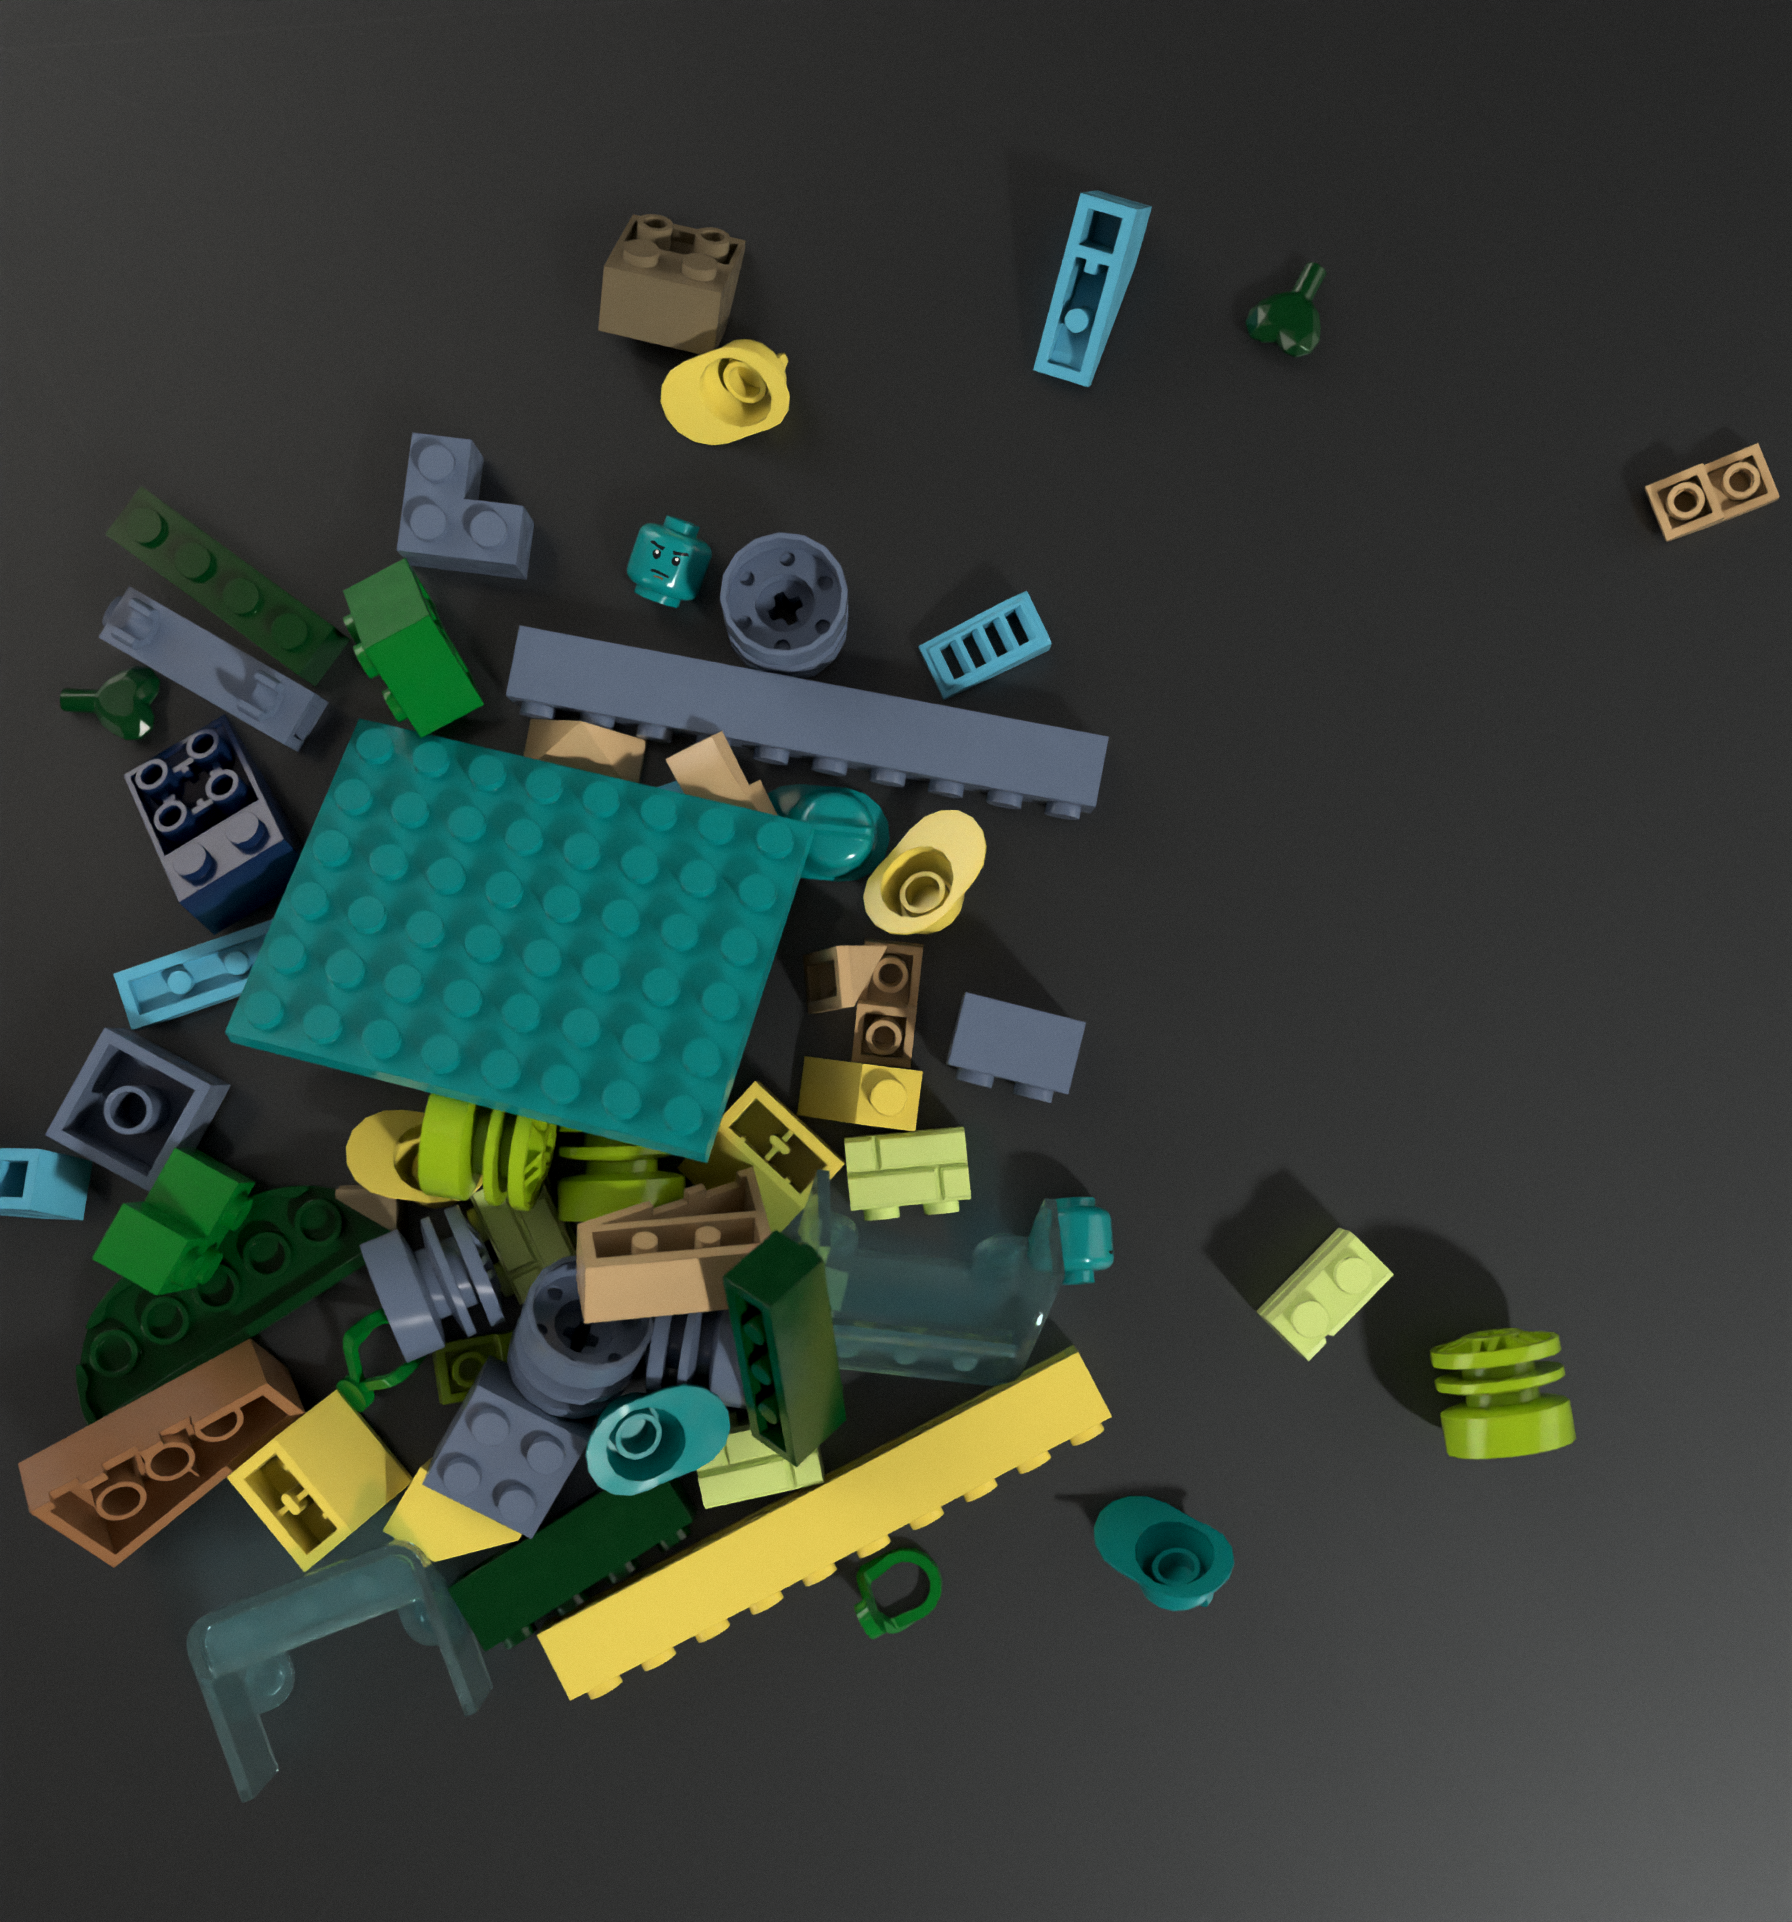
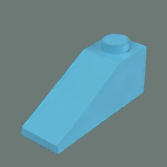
[1033,190,1152,387]
[0,1148,93,1220]

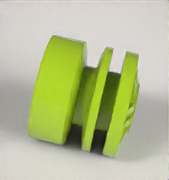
[418,1093,557,1211]
[556,1125,686,1222]
[1429,1328,1576,1459]

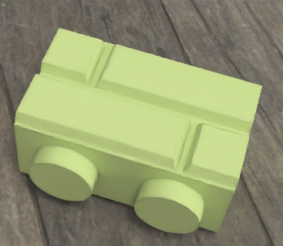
[844,1126,971,1221]
[467,1175,577,1305]
[1256,1227,1394,1361]
[696,1411,825,1509]

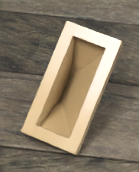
[524,719,647,783]
[803,945,887,1014]

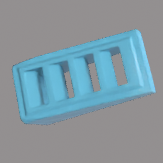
[918,591,1052,701]

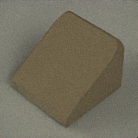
[335,1183,408,1232]

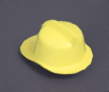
[660,339,790,446]
[863,810,987,935]
[346,1110,483,1209]

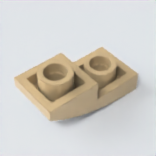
[1644,443,1780,542]
[665,731,778,816]
[851,938,924,1068]

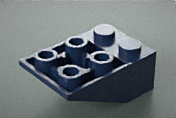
[123,714,304,935]

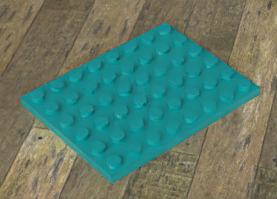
[225,718,814,1163]

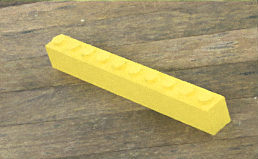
[537,1345,1112,1701]

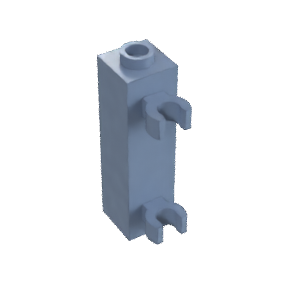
[99,586,329,753]

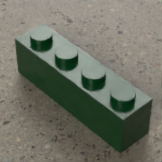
[105,486,350,686]
[722,1230,846,1467]
[447,1477,698,1652]

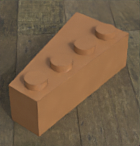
[18,1338,305,1568]

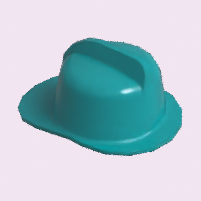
[767,784,890,882]
[585,1384,730,1496]
[1094,1496,1235,1611]

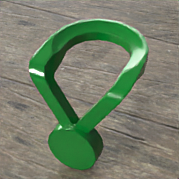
[336,1308,428,1412]
[854,1547,942,1640]

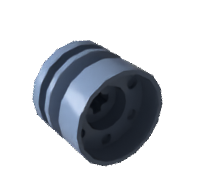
[720,532,849,679]
[360,1204,505,1363]
[507,1255,655,1419]
[643,1309,747,1409]

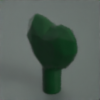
[1245,262,1327,358]
[60,666,160,740]

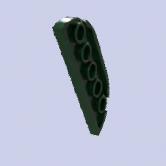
[76,1185,392,1426]

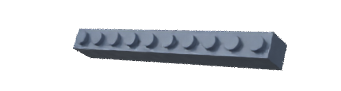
[506,625,1109,820]

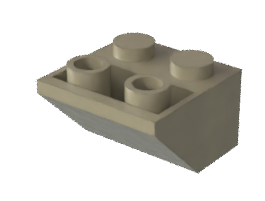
[598,214,746,354]

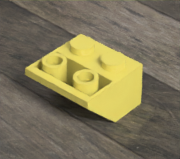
[677,1081,846,1233]
[227,1389,413,1572]

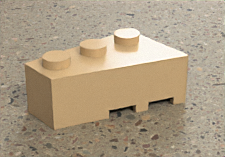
[576,1166,772,1324]

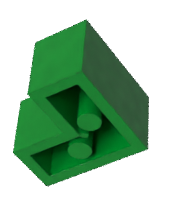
[343,558,484,738]
[92,1147,255,1296]

